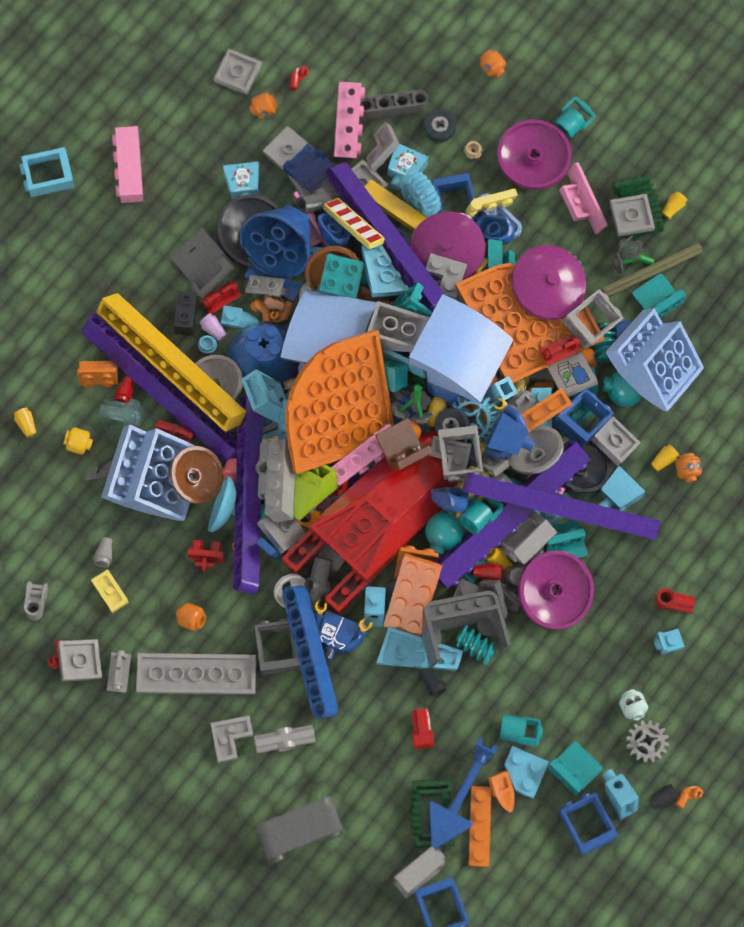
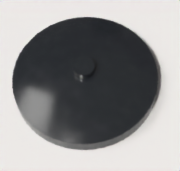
[215,194,279,269]

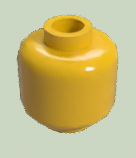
[63,427,93,455]

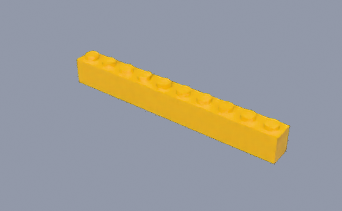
[96,293,247,432]

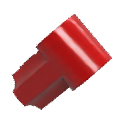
[654,588,695,614]
[411,709,434,750]

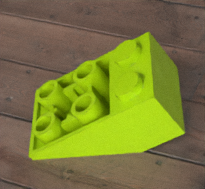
[293,465,338,521]

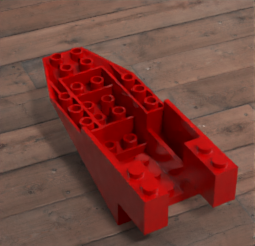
[282,429,471,616]

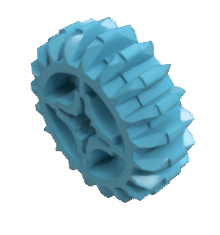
[400,170,441,218]
[449,397,499,445]

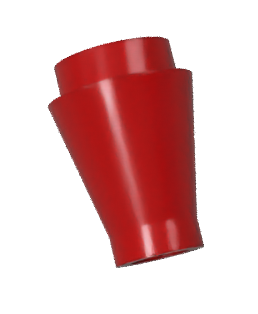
[113,377,135,406]
[474,563,503,580]

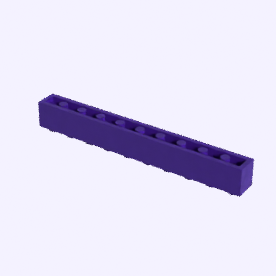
[435,441,591,588]

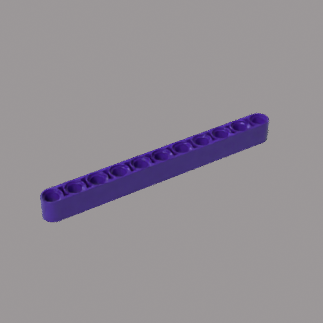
[327,163,445,312]
[82,314,237,462]
[233,395,263,594]
[462,472,661,540]

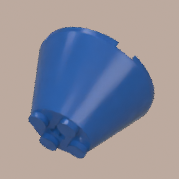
[240,205,310,279]
[227,323,300,388]

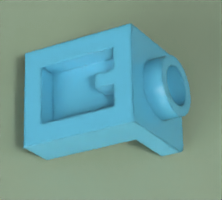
[654,629,685,655]

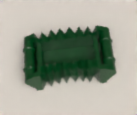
[611,174,664,239]
[409,778,455,849]

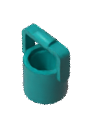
[553,97,595,140]
[459,495,503,534]
[499,714,543,746]

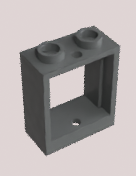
[255,618,300,675]

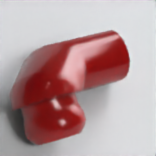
[289,66,309,91]
[47,640,64,668]

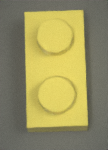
[91,570,129,613]

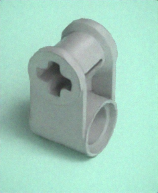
[24,581,48,621]

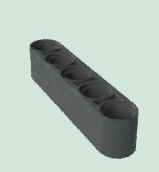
[359,90,428,121]

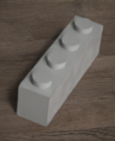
[265,439,295,522]

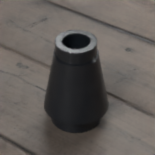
[420,668,447,698]
[649,784,679,810]

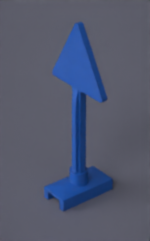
[430,738,497,849]

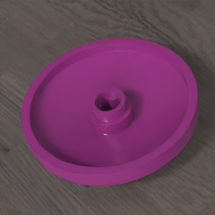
[497,120,572,190]
[410,212,485,281]
[511,245,586,320]
[518,551,594,629]

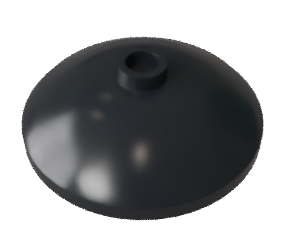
[564,440,611,493]

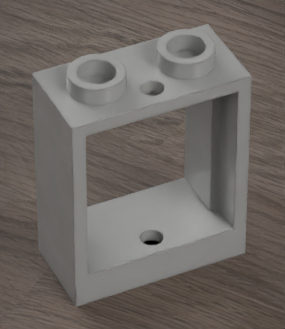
[562,289,623,350]
[438,425,483,482]
[499,512,557,565]
[393,847,445,899]

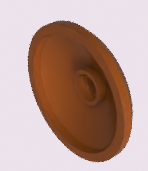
[305,246,362,291]
[170,446,224,504]

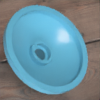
[208,476,236,532]

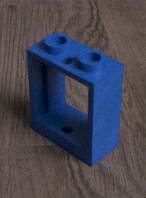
[432,173,478,222]
[553,389,614,448]
[559,793,618,856]
[414,877,470,927]

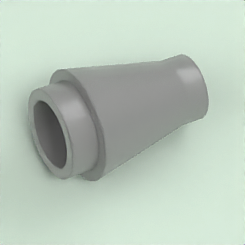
[93,537,112,568]

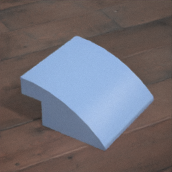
[281,289,377,364]
[409,294,513,403]
[606,308,704,411]
[101,425,195,521]

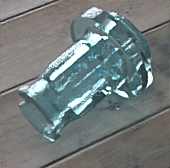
[100,399,143,427]

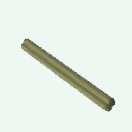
[602,244,703,297]

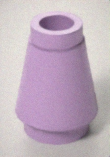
[199,313,227,341]

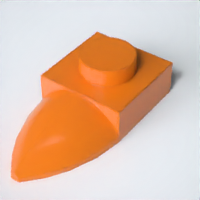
[487,771,514,812]

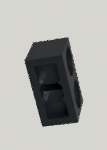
[174,291,198,336]

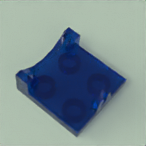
[283,143,335,193]

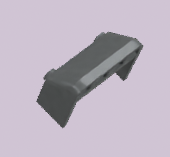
[422,591,511,668]
[256,796,343,866]

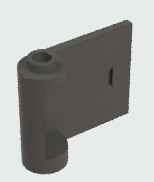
[171,227,235,298]

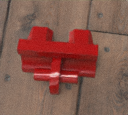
[188,540,224,573]

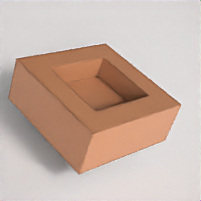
[263,295,285,311]

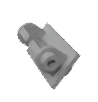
[245,275,286,297]
[496,389,536,417]
[107,650,131,693]

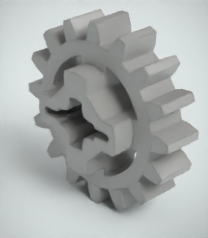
[625,720,669,764]

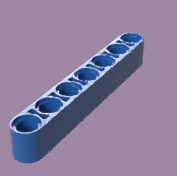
[282,585,338,719]

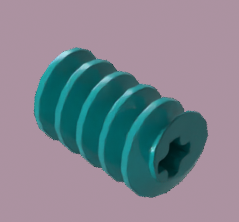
[593,322,616,364]
[454,624,498,665]

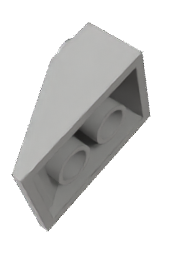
[367,301,430,352]

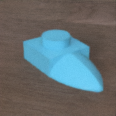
[221,306,260,329]

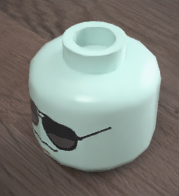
[619,690,648,720]

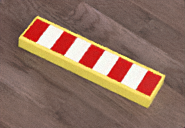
[323,198,385,249]

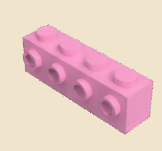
[334,82,365,158]
[112,126,143,203]

